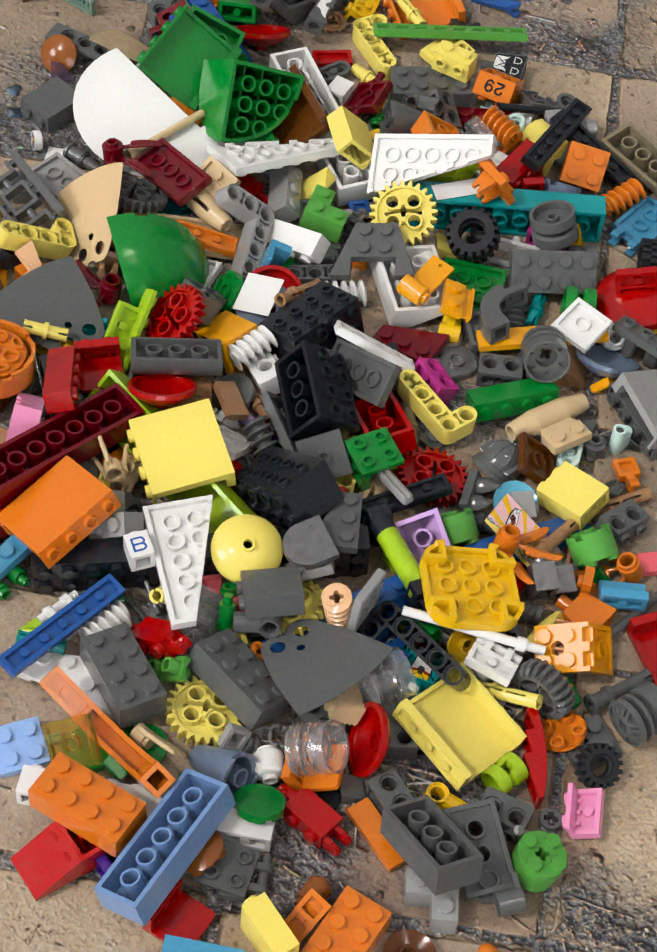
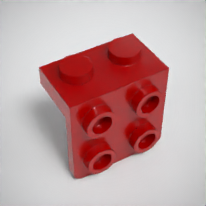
[74,337,123,393]
[142,879,215,943]

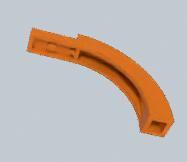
[38,665,176,799]

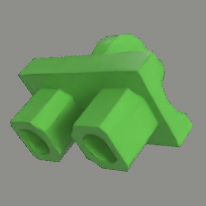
[149,656,191,684]

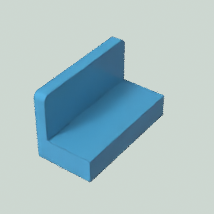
[260,239,292,267]
[597,580,649,612]

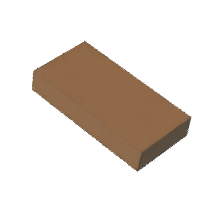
[212,381,250,420]

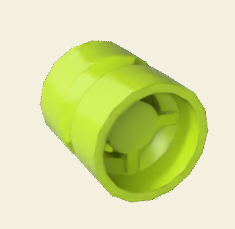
[480,752,529,794]

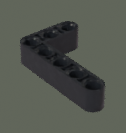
[356,600,471,691]

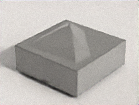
[217,722,252,751]

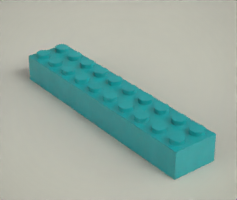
[394,181,606,243]

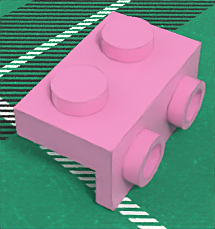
[562,782,605,840]

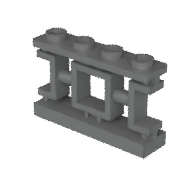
[0,151,69,227]

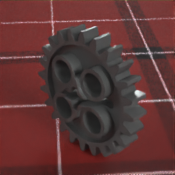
[118,174,168,214]

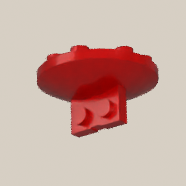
[596,266,657,330]

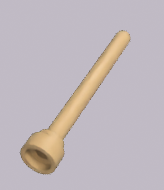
[123,109,205,160]

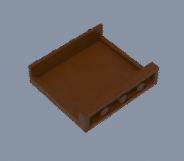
[272,64,330,144]

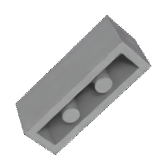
[267,165,303,223]

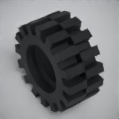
[637,238,657,268]
[573,743,623,789]

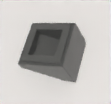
[338,774,366,804]

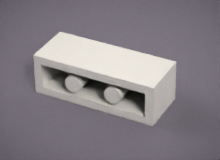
[266,218,331,265]

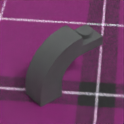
[479,282,528,345]

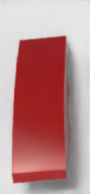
[522,707,547,810]

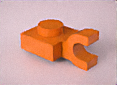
[611,456,641,493]

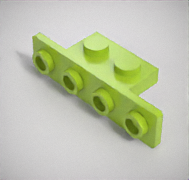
[104,288,158,373]

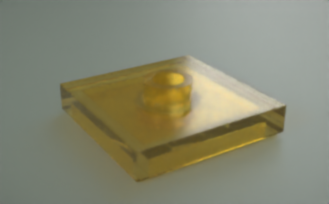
[41,713,103,767]

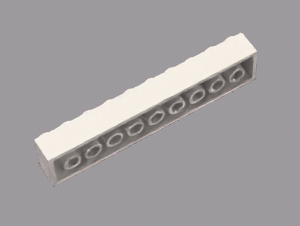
[269,47,377,207]

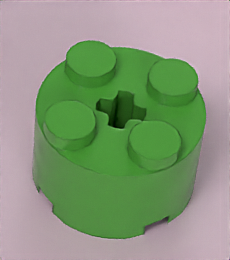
[440,507,479,546]
[565,523,619,569]
[510,831,567,893]

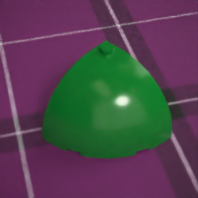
[199,59,305,143]
[106,213,209,318]

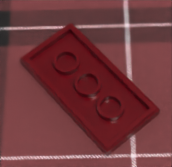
[135,138,213,207]

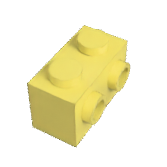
[431,40,478,83]

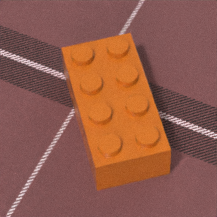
[28,751,147,858]
[301,885,392,952]

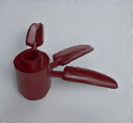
[102,138,164,178]
[75,259,122,308]

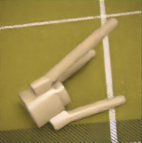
[91,435,129,482]
[129,723,187,758]

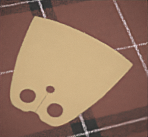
[89,30,149,62]
[57,162,123,267]

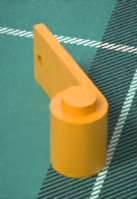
[396,255,454,306]

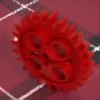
[144,283,207,338]
[395,446,469,508]

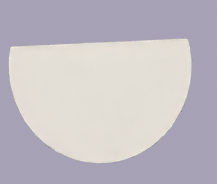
[73,48,200,177]

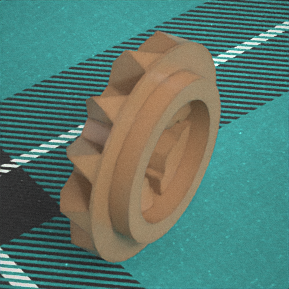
[323,11,347,34]

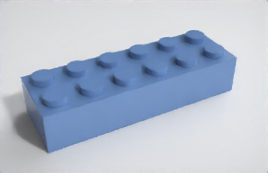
[93,768,236,927]

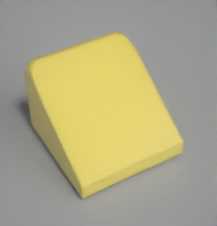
[435,233,457,258]

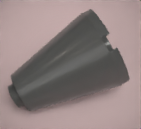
[380,99,423,134]

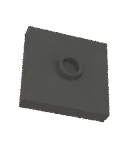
[295,428,353,479]

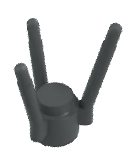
[125,580,170,621]

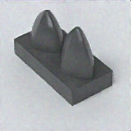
[459,469,501,515]

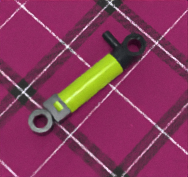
[361,502,427,623]

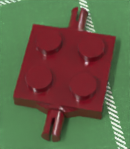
[344,71,393,117]

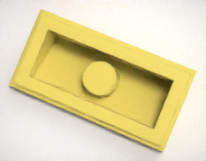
[300,167,336,200]

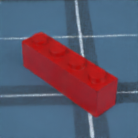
[42,345,83,414]

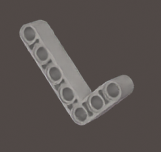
[215,183,275,282]

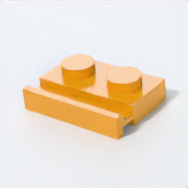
[439,278,475,323]

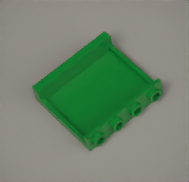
[136,3,243,111]

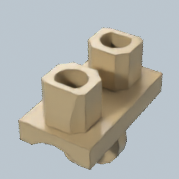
[110,452,141,494]

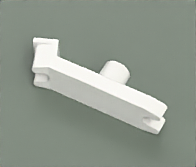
[498,236,543,252]

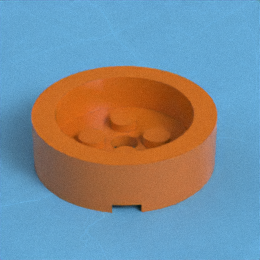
[0,319,36,399]

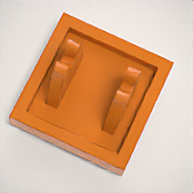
[472,159,515,206]

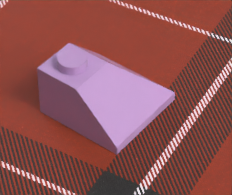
[395,508,451,563]

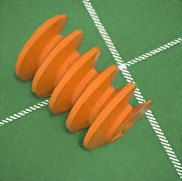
[481,106,523,149]
[601,178,647,217]

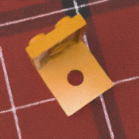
[534,621,613,676]

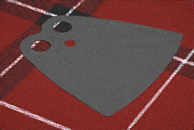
[0,256,104,349]
[261,619,393,716]

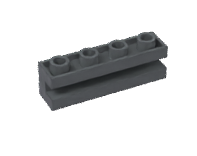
[607,382,657,462]

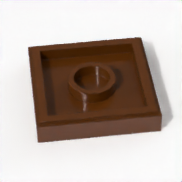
[518,432,554,485]

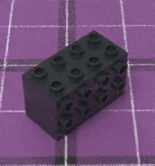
[259,280,365,359]
[274,340,360,442]
[235,446,344,528]

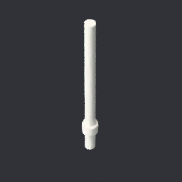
[401,605,546,655]

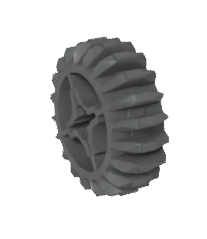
[513,658,576,720]

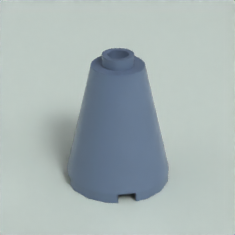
[189,744,259,797]

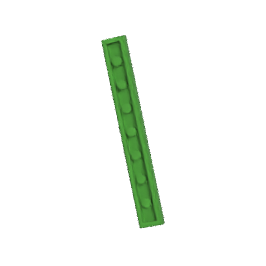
[372,23,528,42]

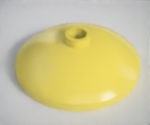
[211,514,283,584]

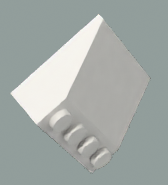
[369,245,445,328]

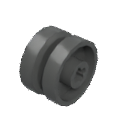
[529,200,578,250]

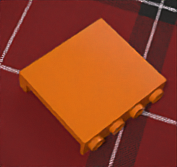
[382,0,466,40]
[0,455,122,569]

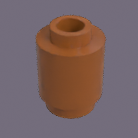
[294,875,332,906]

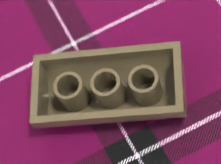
[601,121,657,196]

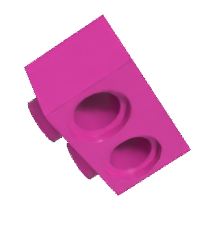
[414,358,460,405]

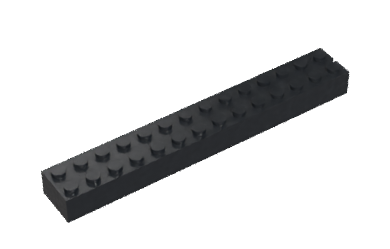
[31,525,371,594]

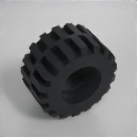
[446,206,500,264]

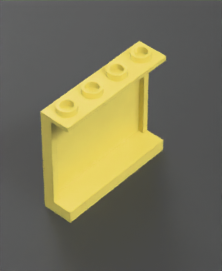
[126,398,236,504]
[392,662,527,791]

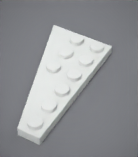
[207,138,340,177]
[142,495,213,630]

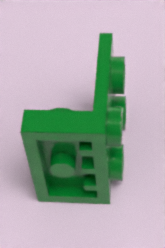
[344,427,404,492]

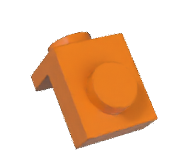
[576,566,598,599]

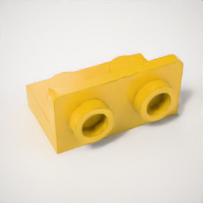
[343,0,381,19]

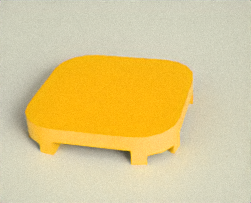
[419,539,524,632]

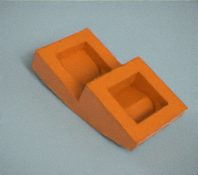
[284,888,332,944]

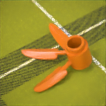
[493,524,563,585]
[574,552,644,583]

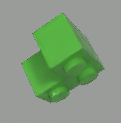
[299,184,349,243]

